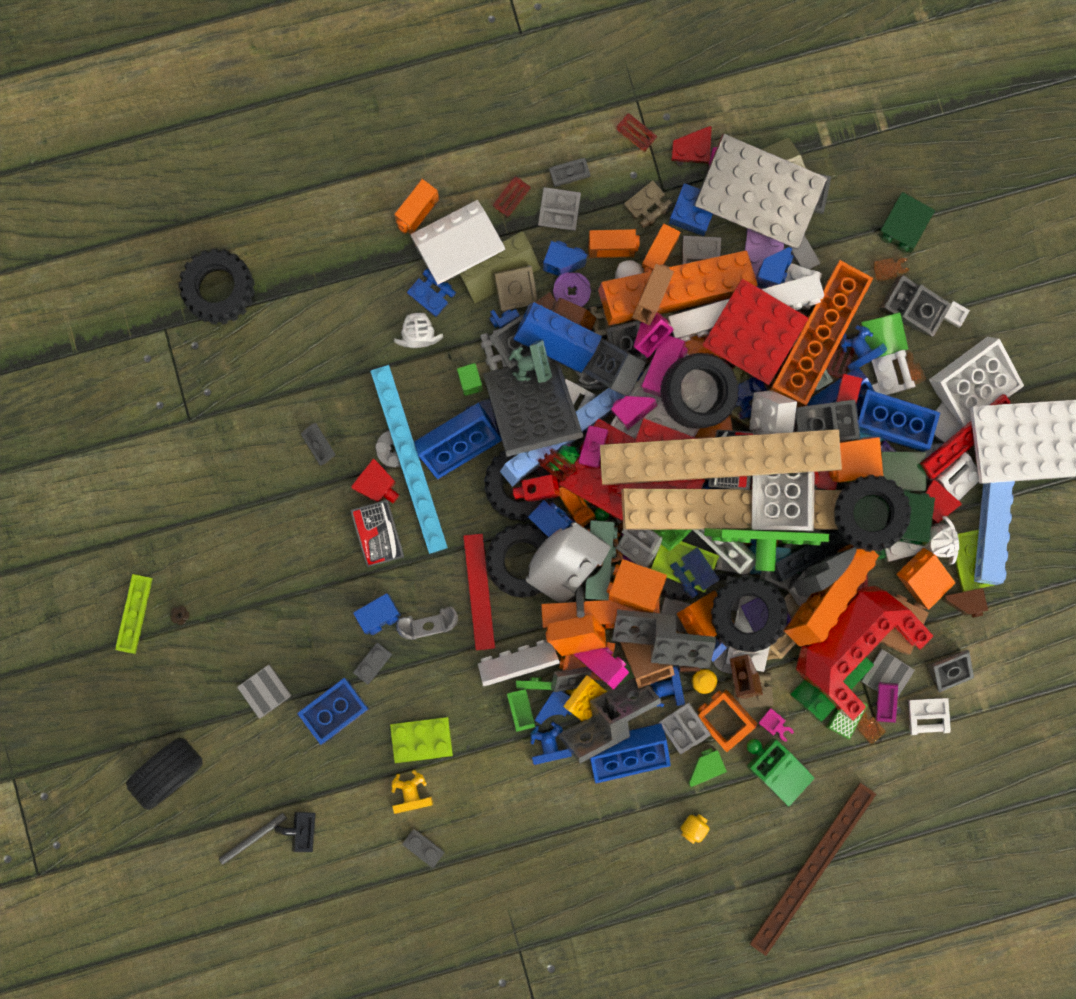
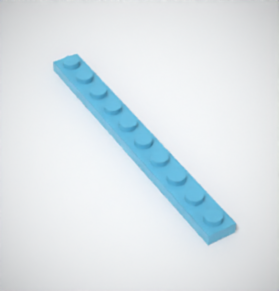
[371,365,448,554]

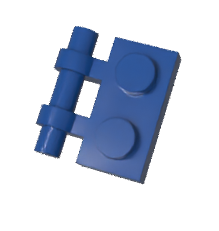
[407,269,456,317]

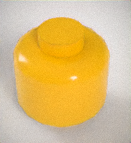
[691,669,717,694]
[681,814,710,844]

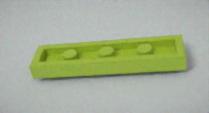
[115,574,153,654]

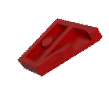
[672,126,712,164]

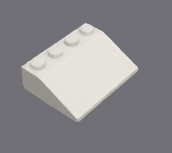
[410,200,506,284]
[929,337,1024,427]
[752,472,815,532]
[478,639,559,686]

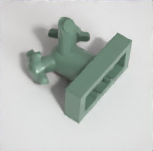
[509,340,552,383]

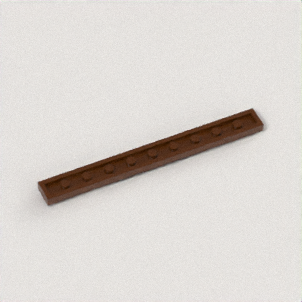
[749,782,877,956]

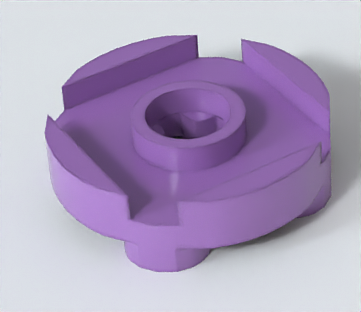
[553,272,591,307]

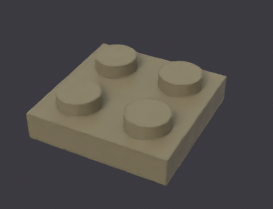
[494,265,538,311]

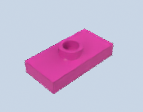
[579,426,608,468]

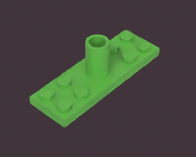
[704,528,829,571]

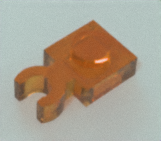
[873,258,909,281]
[900,352,927,385]
[858,712,886,744]

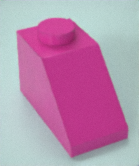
[634,312,674,358]
[611,396,658,430]

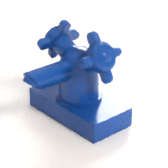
[840,325,887,371]
[650,666,685,707]
[530,722,572,765]

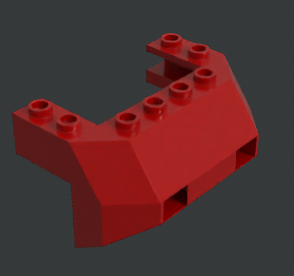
[796,586,933,721]

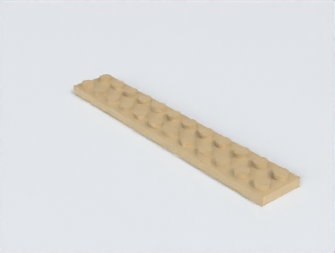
[600,429,842,485]
[621,489,842,530]

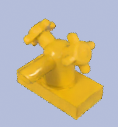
[392,770,433,814]

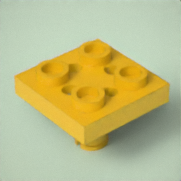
[563,675,607,721]

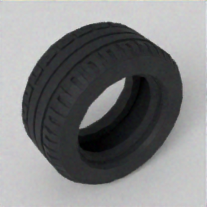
[660,353,739,429]
[126,738,203,810]

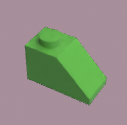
[688,748,727,787]

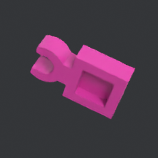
[758,708,794,742]

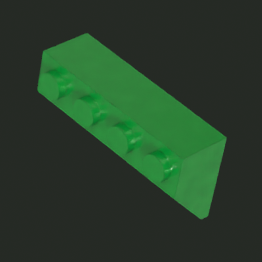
[790,657,874,722]

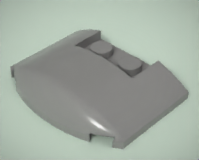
[526,522,611,603]

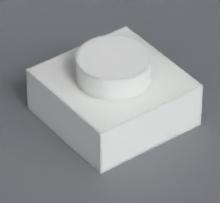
[944,301,970,328]

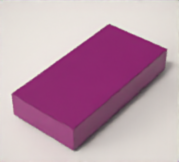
[876,682,898,723]

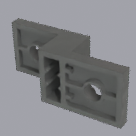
[612,609,716,668]
[559,678,661,763]

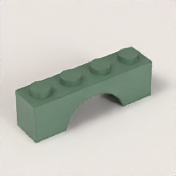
[585,521,618,601]

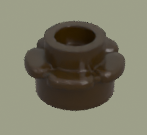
[170,606,190,625]

